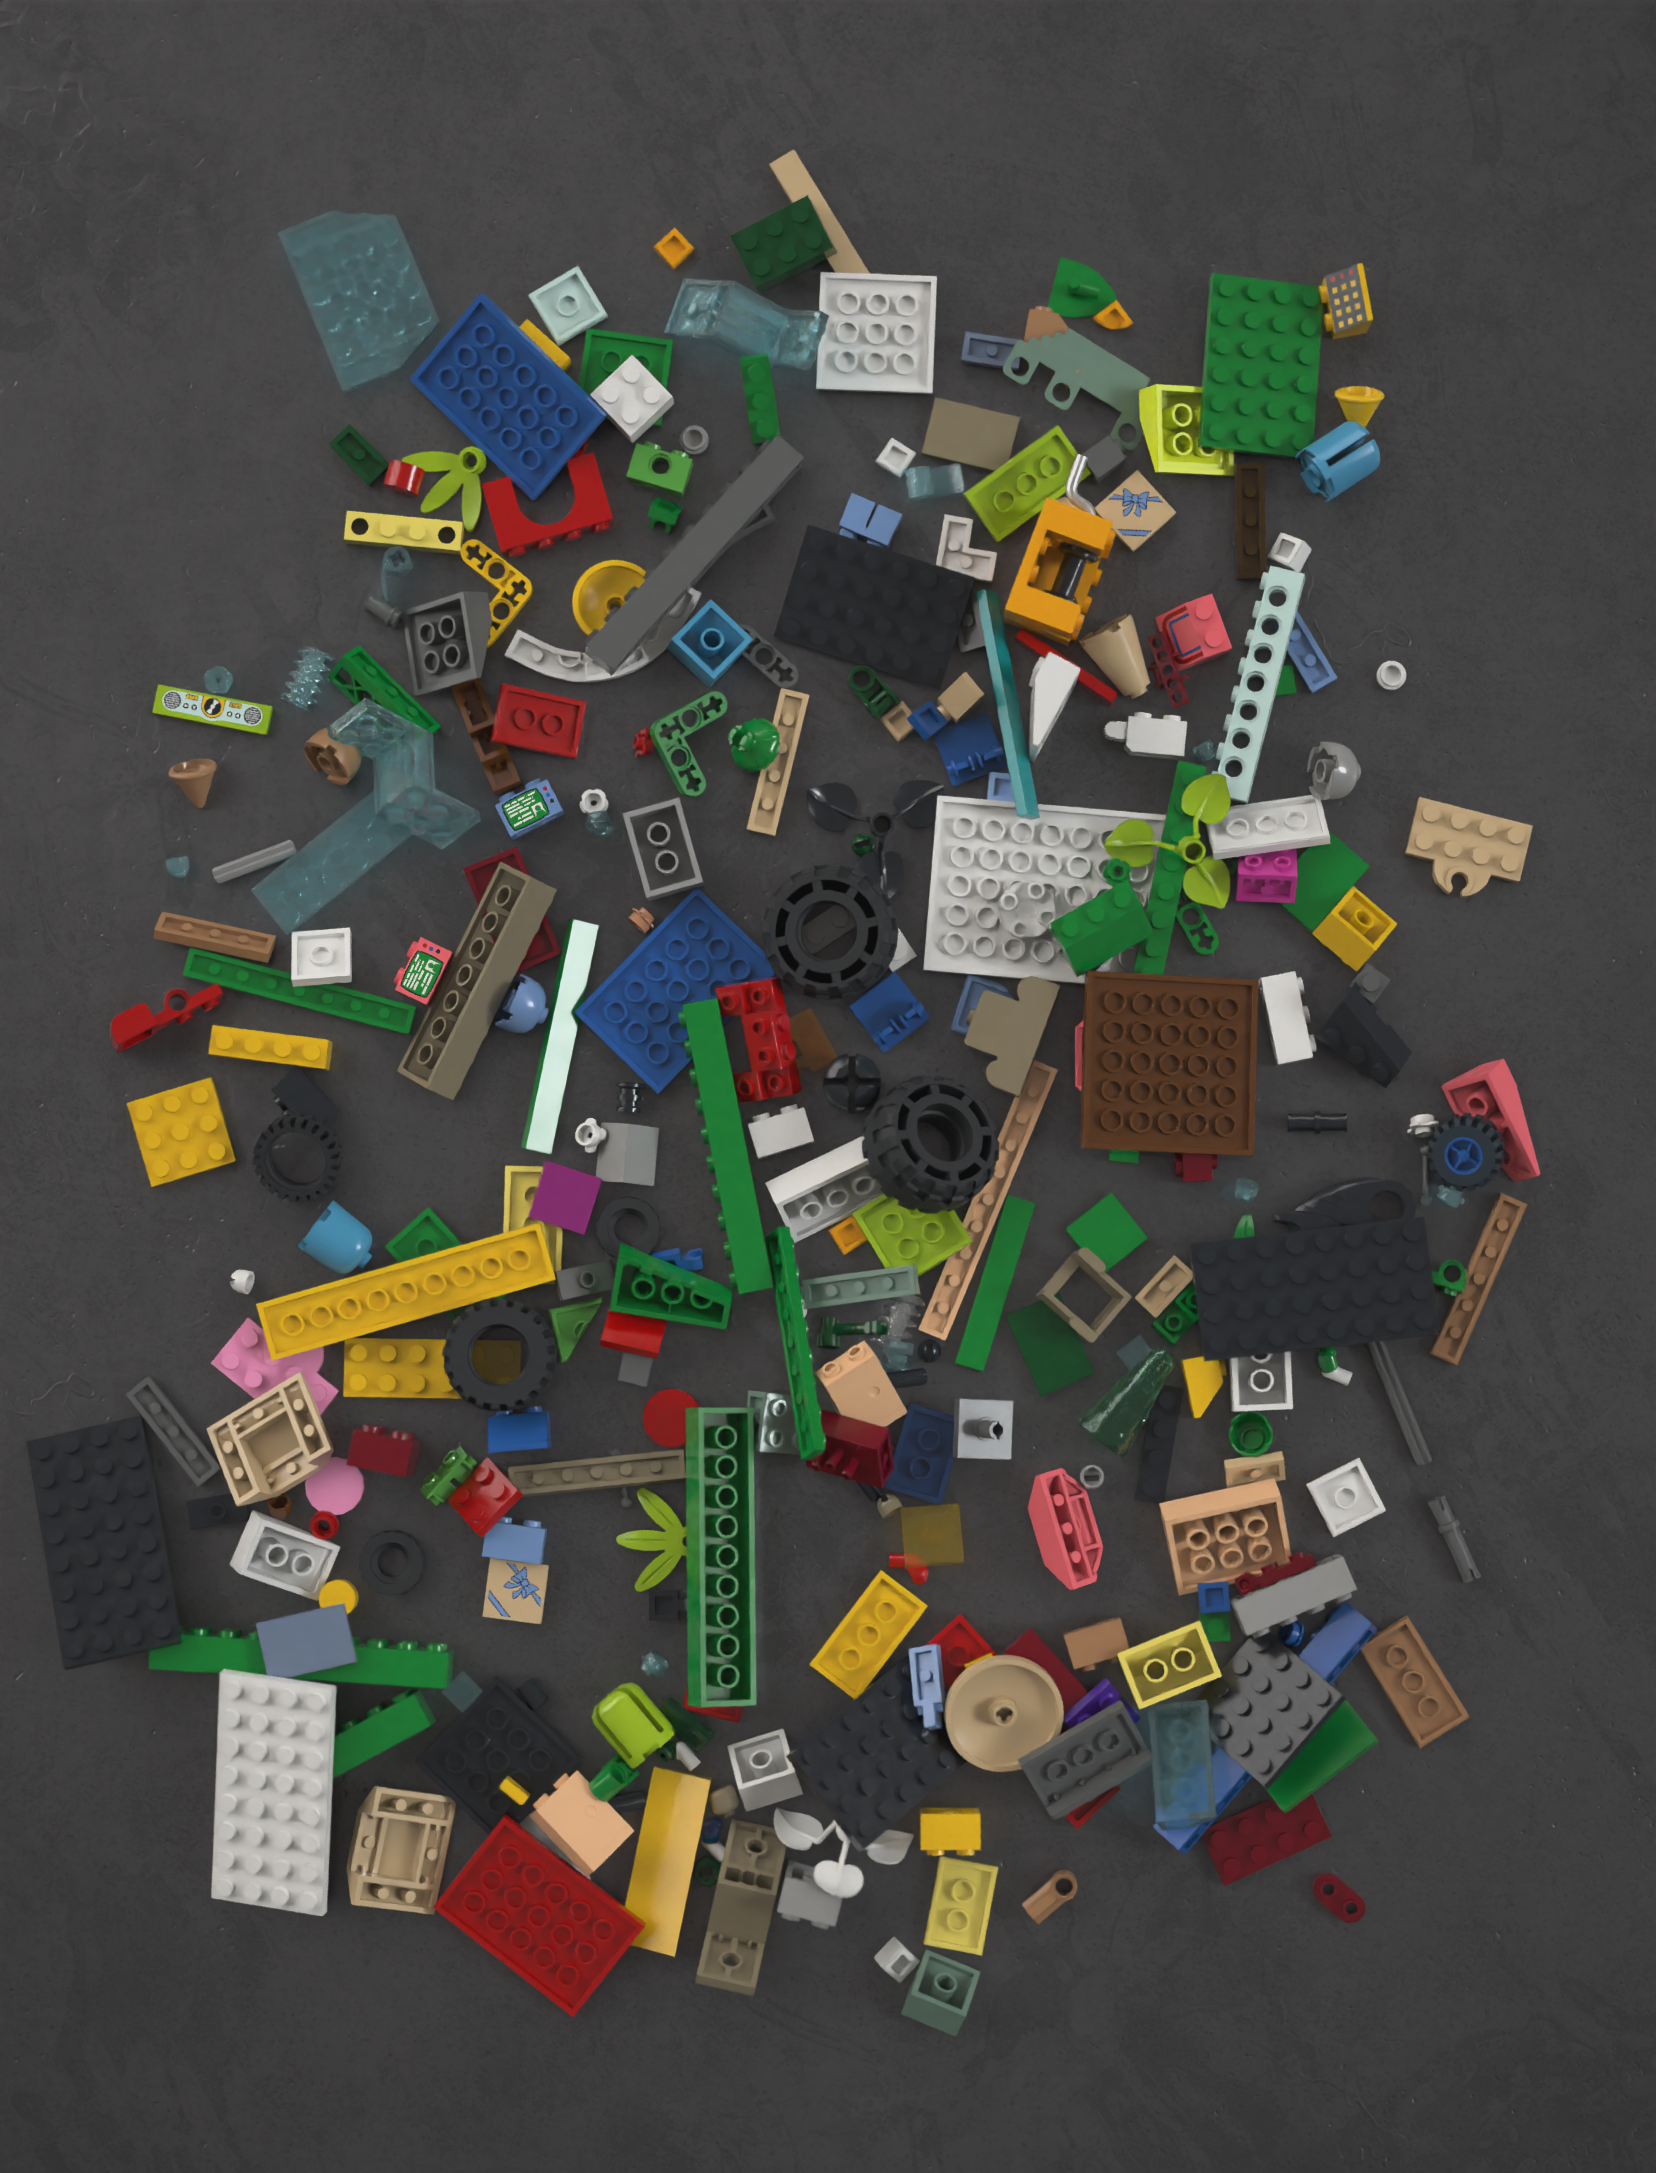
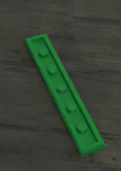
[955,1195,1035,1372]

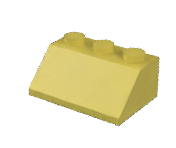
[1117,1621,1222,1709]

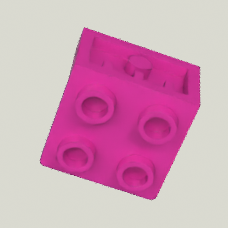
[1236,849,1298,903]

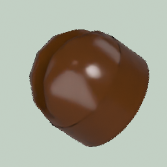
[267,1494,292,1520]

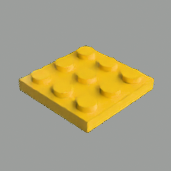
[127,1077,237,1187]

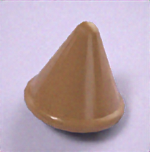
[168,759,217,809]

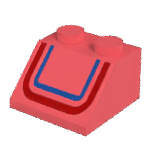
[1155,594,1232,672]

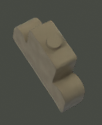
[964,976,1061,1098]

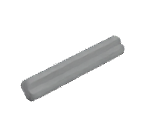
[212,840,297,883]

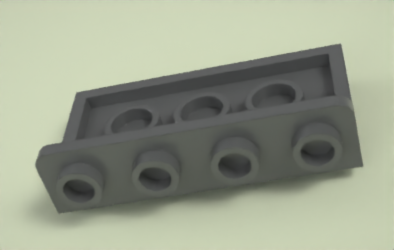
[1017,1700,1155,1820]

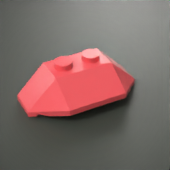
[1027,1468,1103,1590]

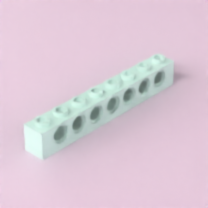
[1212,566,1305,804]

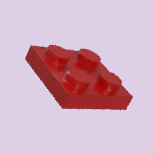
[446,1457,523,1538]

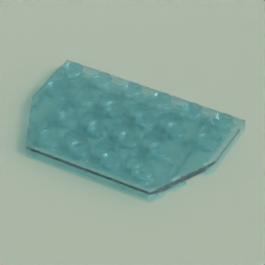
[278,210,440,393]

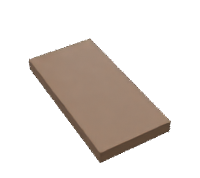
[1359,1615,1470,1748]

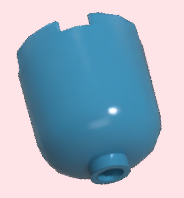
[297,1200,373,1274]

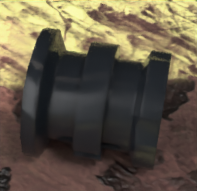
[615,1082,644,1113]

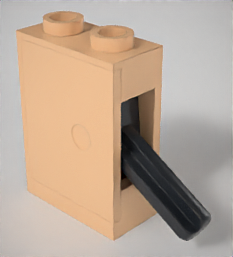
[814,1341,928,1427]
[530,1770,646,1877]

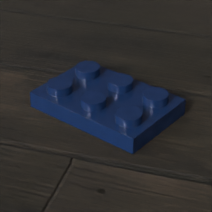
[884,1403,955,1505]

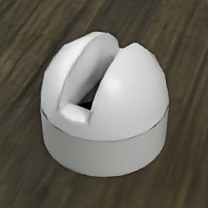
[230,1269,255,1294]

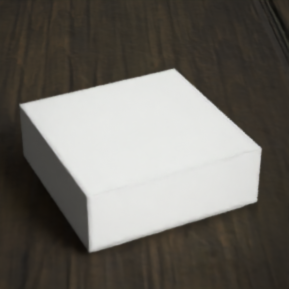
[876,437,916,479]

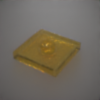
[900,1504,964,1568]

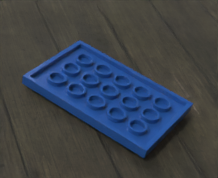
[409,293,608,500]
[574,887,776,1094]

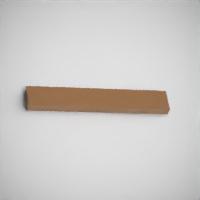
[1429,1192,1528,1366]

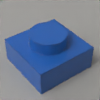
[907,700,948,741]
[1197,1581,1231,1614]

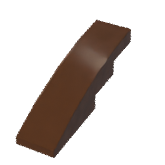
[451,678,522,796]

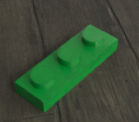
[739,353,781,444]

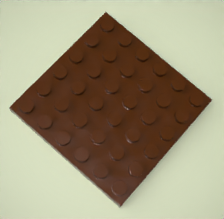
[1080,971,1258,1157]

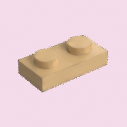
[1134,1255,1193,1318]
[1224,1451,1286,1488]

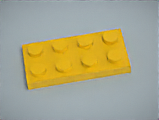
[809,1570,928,1699]

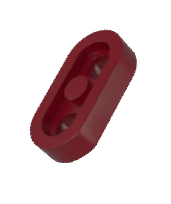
[1312,1873,1366,1923]

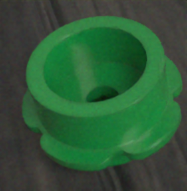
[1102,858,1131,887]

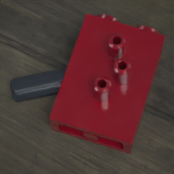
[806,1409,894,1502]

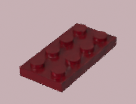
[463,846,562,974]
[1202,1794,1332,1886]

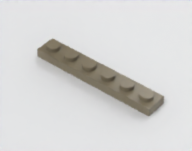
[508,1449,686,1497]

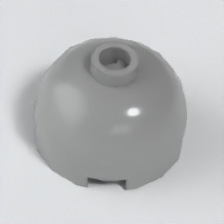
[1307,741,1361,800]

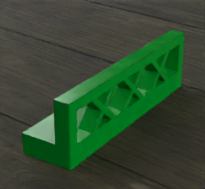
[328,645,441,759]

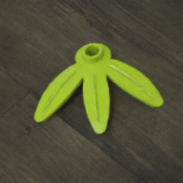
[401,446,486,532]
[616,1488,687,1592]

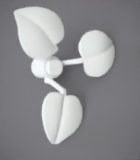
[774,1807,914,1898]

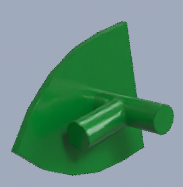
[1048,257,1118,319]

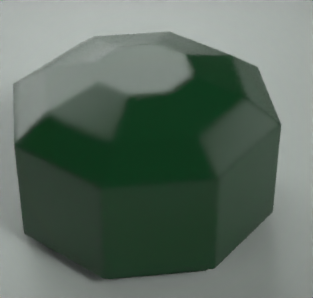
[692,1856,721,1887]

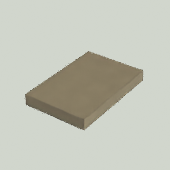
[921,397,1020,472]

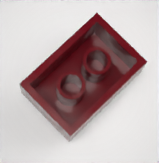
[346,1424,421,1477]

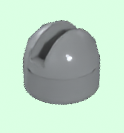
[1080,1465,1104,1490]

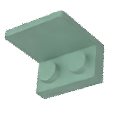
[747,1390,800,1455]

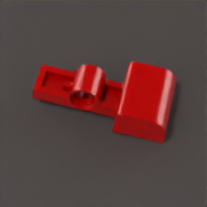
[110,983,223,1054]

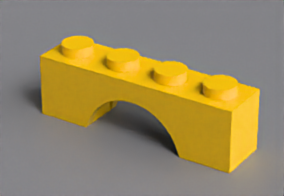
[208,1025,333,1071]

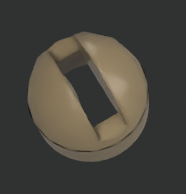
[877,1493,903,1519]

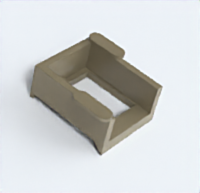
[1035,1247,1132,1343]

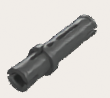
[1427,1495,1481,1584]

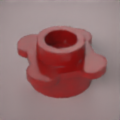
[633,727,654,758]

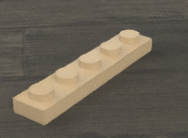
[747,688,810,837]

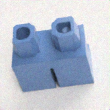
[839,493,902,549]

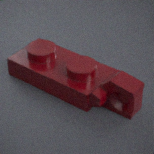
[1234,1550,1317,1596]

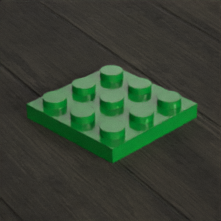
[579,328,674,428]

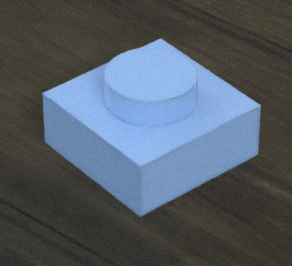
[987,772,1015,802]

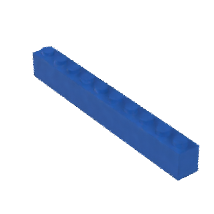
[1153,1601,1378,1855]

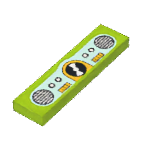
[152,684,273,736]

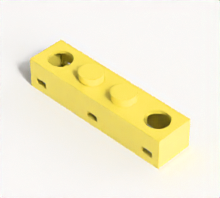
[344,511,465,555]

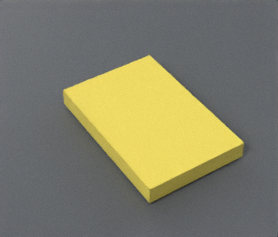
[924,1855,998,1956]

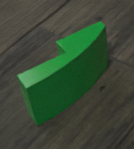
[1150,1281,1198,1346]

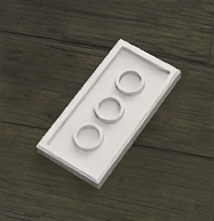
[1206,795,1330,860]

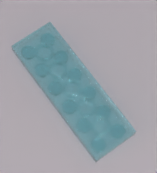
[251,780,424,936]

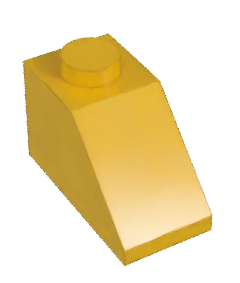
[1180,1356,1227,1419]

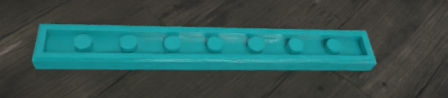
[976,589,1040,820]

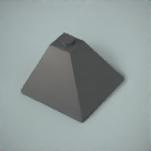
[401,591,492,697]

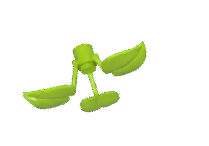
[1104,774,1231,909]

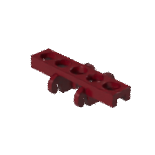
[1147,631,1190,708]

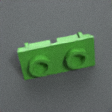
[420,1446,477,1506]

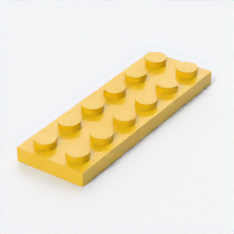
[343,1338,522,1399]

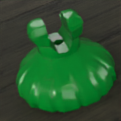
[728,718,780,773]

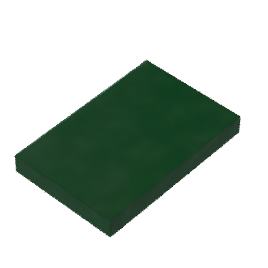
[1006,1292,1095,1397]

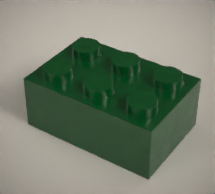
[730,195,838,293]

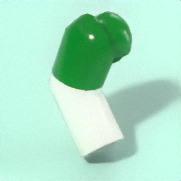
[1317,1347,1352,1386]

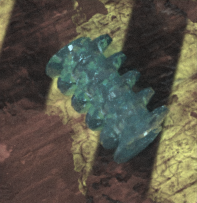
[280,646,335,712]

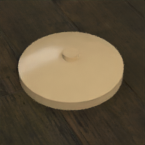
[944,1655,1064,1772]

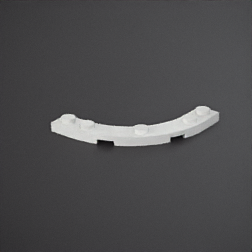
[505,588,701,683]

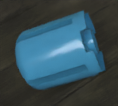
[1295,421,1381,502]

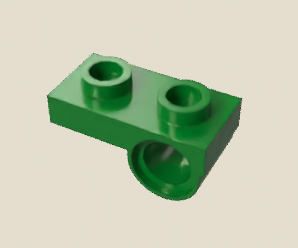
[1432,1260,1468,1297]

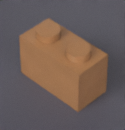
[1062,1616,1130,1673]

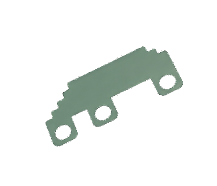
[1003,328,1150,451]

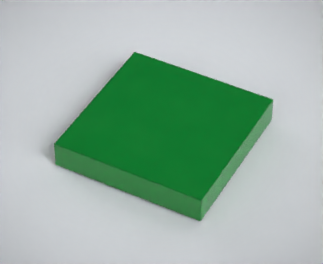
[1065,1193,1148,1272]

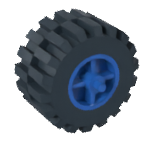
[1427,1113,1505,1191]

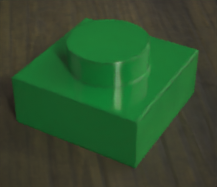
[1199,1612,1230,1642]

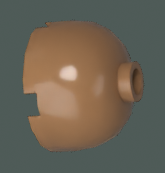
[303,727,362,785]

